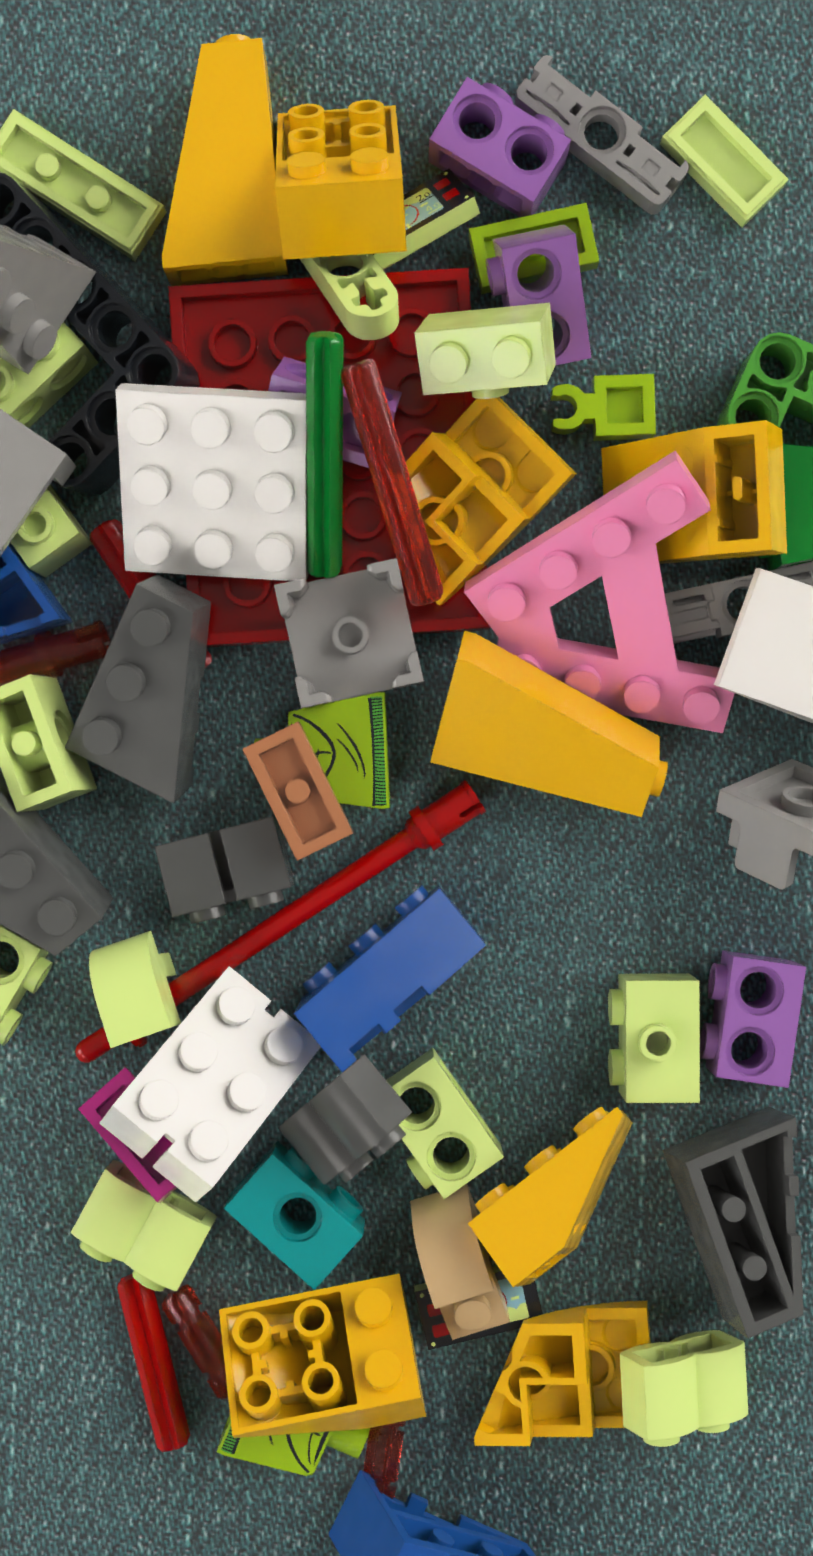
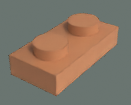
[243,721,354,861]

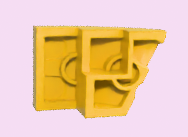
[392,397,577,605]
[474,1301,651,1446]

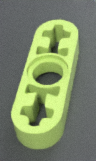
[300,254,399,340]

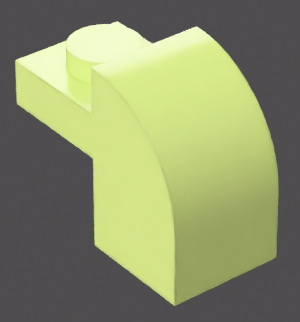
[89,931,181,1048]

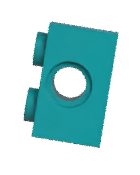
[224,1141,365,1290]

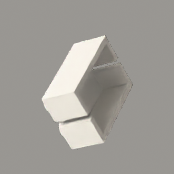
[100,966,321,1203]

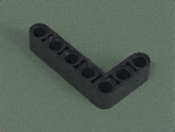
[0,173,200,497]

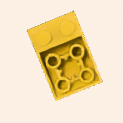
[275,100,407,260]
[601,420,787,564]
[468,1107,633,1287]
[219,1273,426,1438]

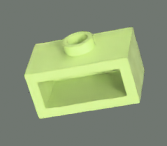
[414,302,556,399]
[608,973,700,1103]

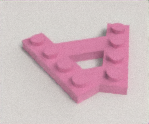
[464,450,735,733]

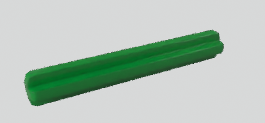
[306,331,344,578]

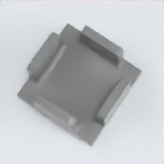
[716,759,813,890]

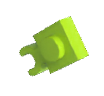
[550,374,656,441]

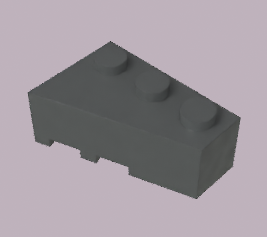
[65,574,211,803]
[0,771,114,956]
[662,1107,803,1339]

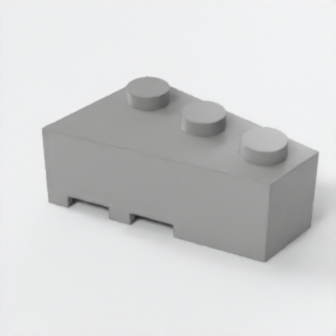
[0,224,96,374]

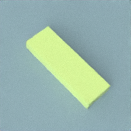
[0,109,167,261]

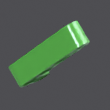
[717,332,813,427]

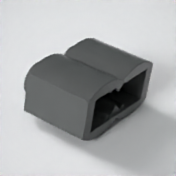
[278,1054,412,1185]

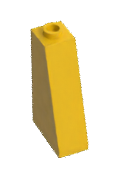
[161,34,289,286]
[430,631,668,817]

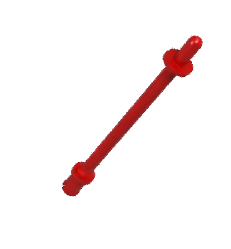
[75,780,486,1063]

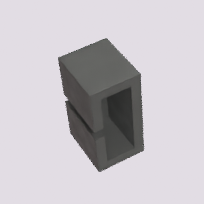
[154,816,295,924]

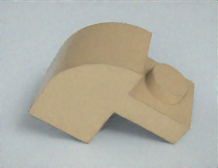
[410,1184,510,1340]

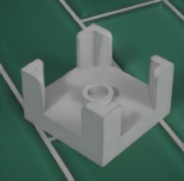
[274,558,424,708]

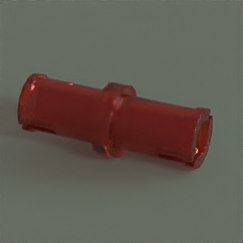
[0,620,110,686]

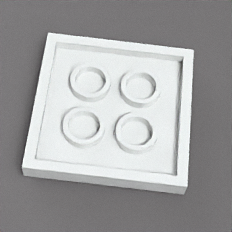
[116,383,309,581]

